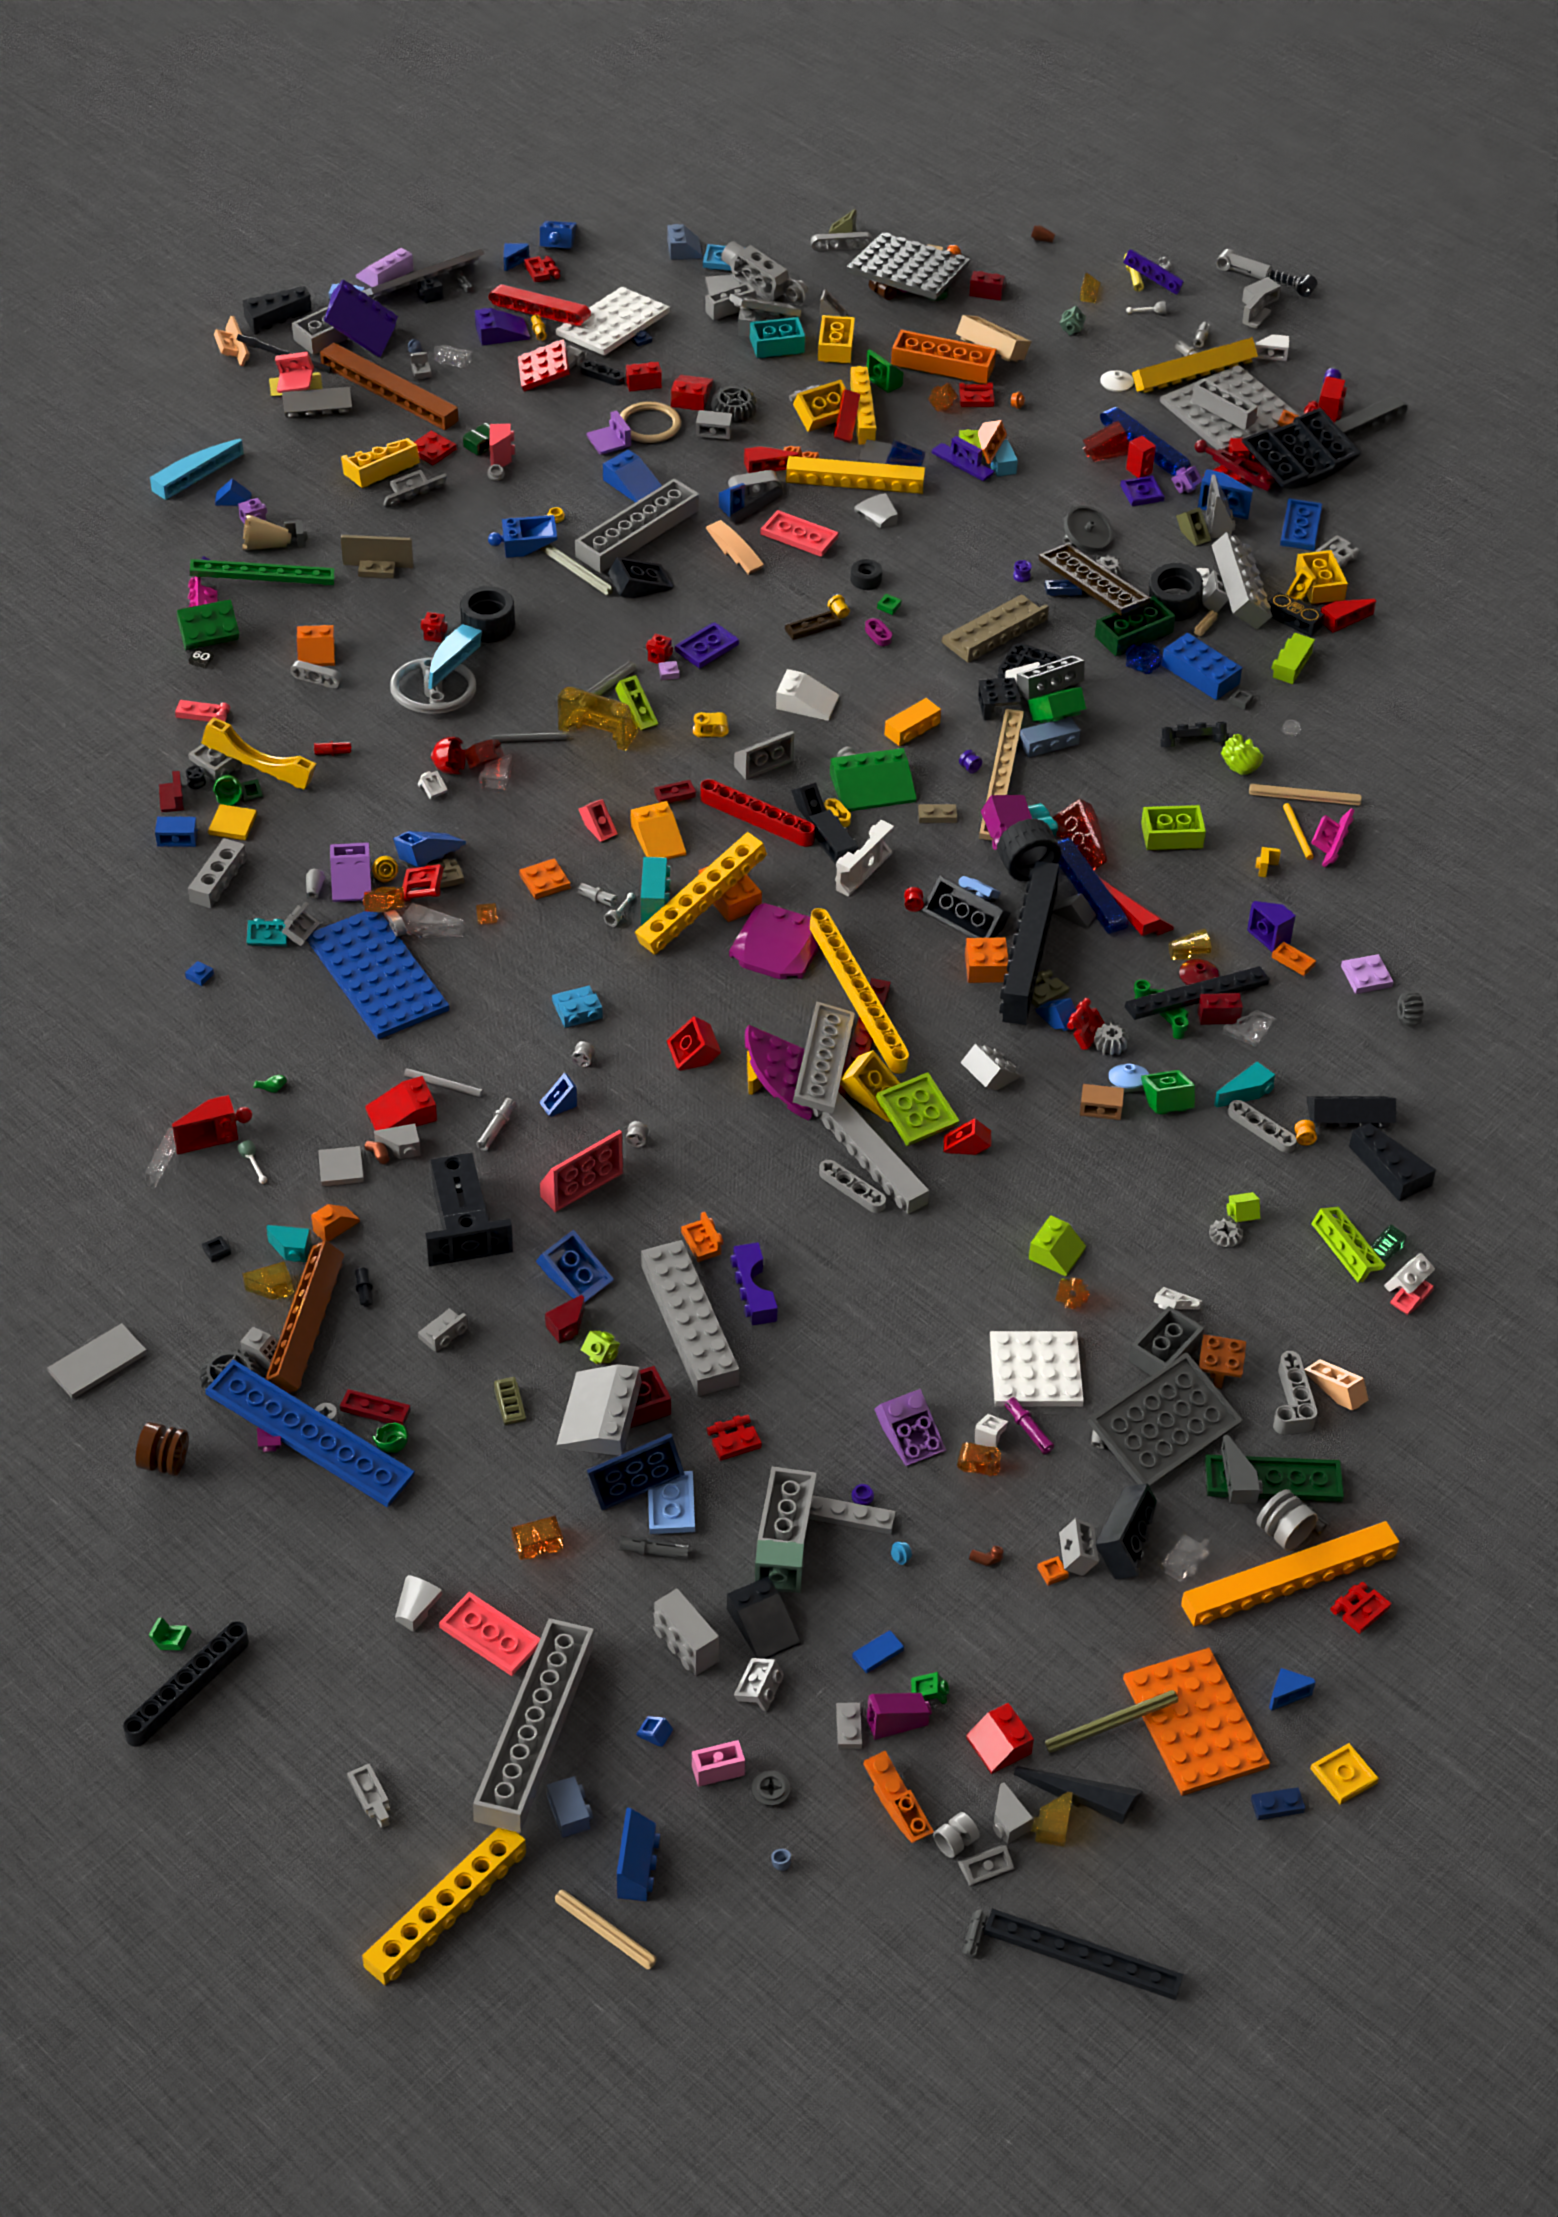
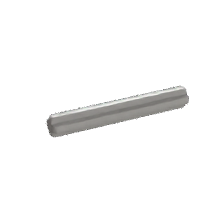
[581,661,636,704]

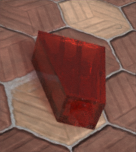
[1082,420,1130,461]
[464,739,505,769]

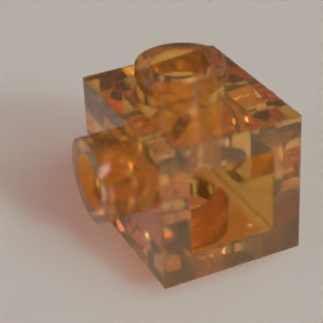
[928,383,958,412]
[1055,1277,1090,1309]

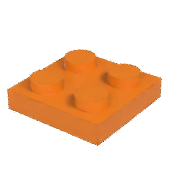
[519,858,570,900]

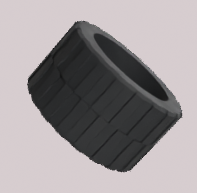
[1149,563,1203,621]
[460,586,515,643]
[997,819,1062,882]

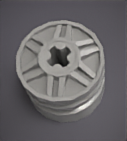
[1256,1489,1318,1551]

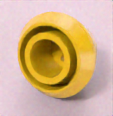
[372,856,398,882]

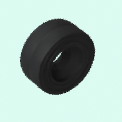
[850,559,883,590]

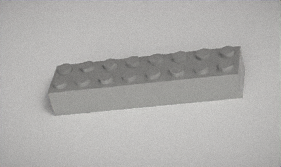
[575,479,699,573]
[641,1240,739,1397]

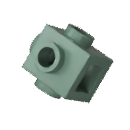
[1060,306,1086,335]

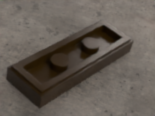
[785,610,841,640]

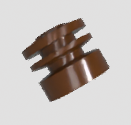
[135,1422,189,1476]

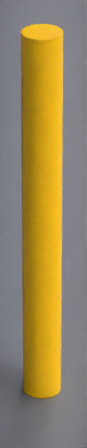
[1283,803,1314,860]

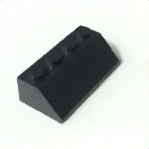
[922,876,1011,938]
[1307,1096,1396,1127]

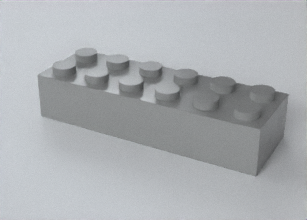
[1212,532,1272,630]

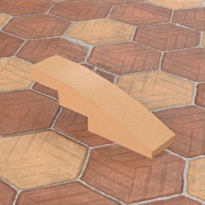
[706,520,764,575]

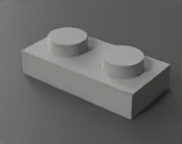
[836,1703,862,1749]

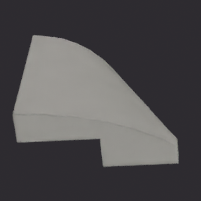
[854,493,898,528]
[395,1575,442,1632]

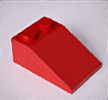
[671,375,713,411]
[365,1076,437,1131]

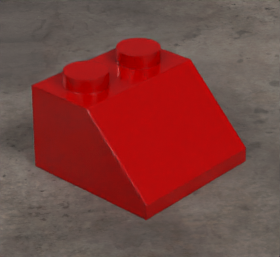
[667,1016,721,1071]
[966,1702,1034,1774]

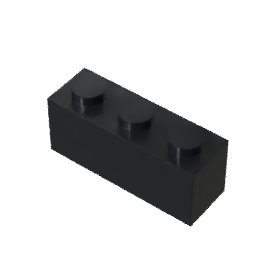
[809,809,858,865]

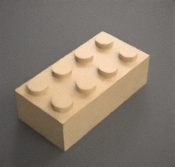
[956,315,1031,362]

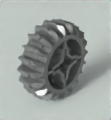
[711,385,757,422]
[199,1348,260,1401]

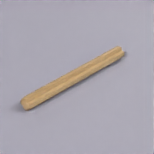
[1249,784,1362,806]

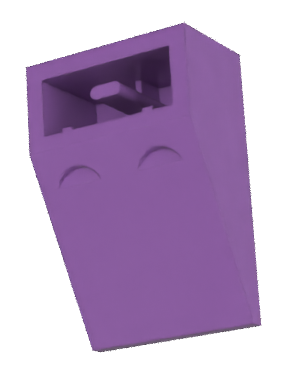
[330,843,372,902]
[874,1389,946,1466]

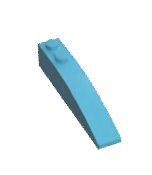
[150,439,244,500]
[428,624,482,689]

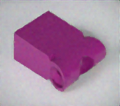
[981,795,1033,850]

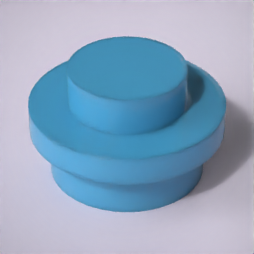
[891,1542,912,1565]

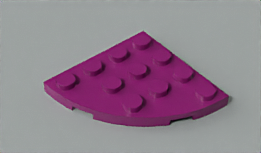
[745,1025,813,1120]

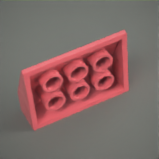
[540,1130,623,1212]

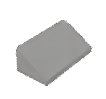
[958,1845,1015,1885]

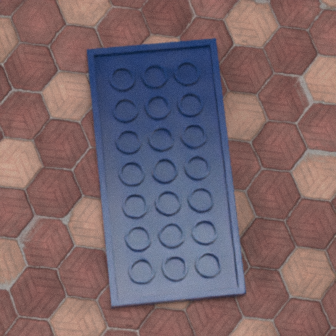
[307,907,449,1040]

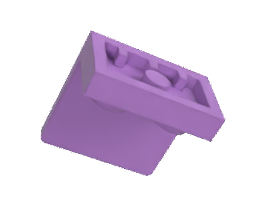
[587,411,631,454]

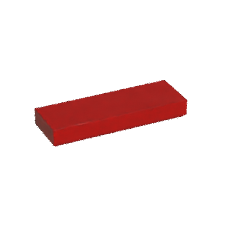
[834,389,861,443]

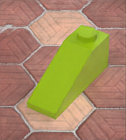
[615,675,658,731]

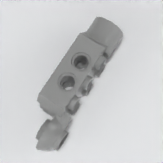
[721,241,808,305]

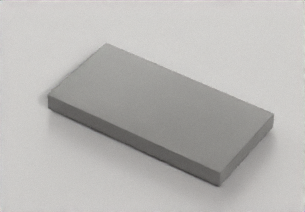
[47,1323,147,1399]

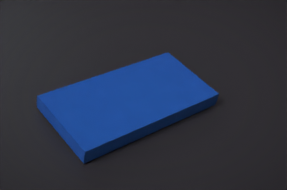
[1280,498,1323,551]

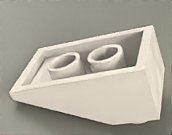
[776,669,839,721]

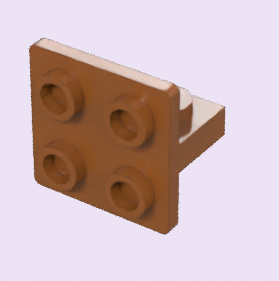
[1199,1334,1246,1388]

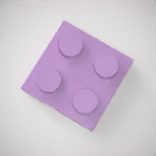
[1341,954,1393,994]

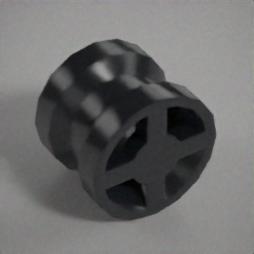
[186,765,206,789]

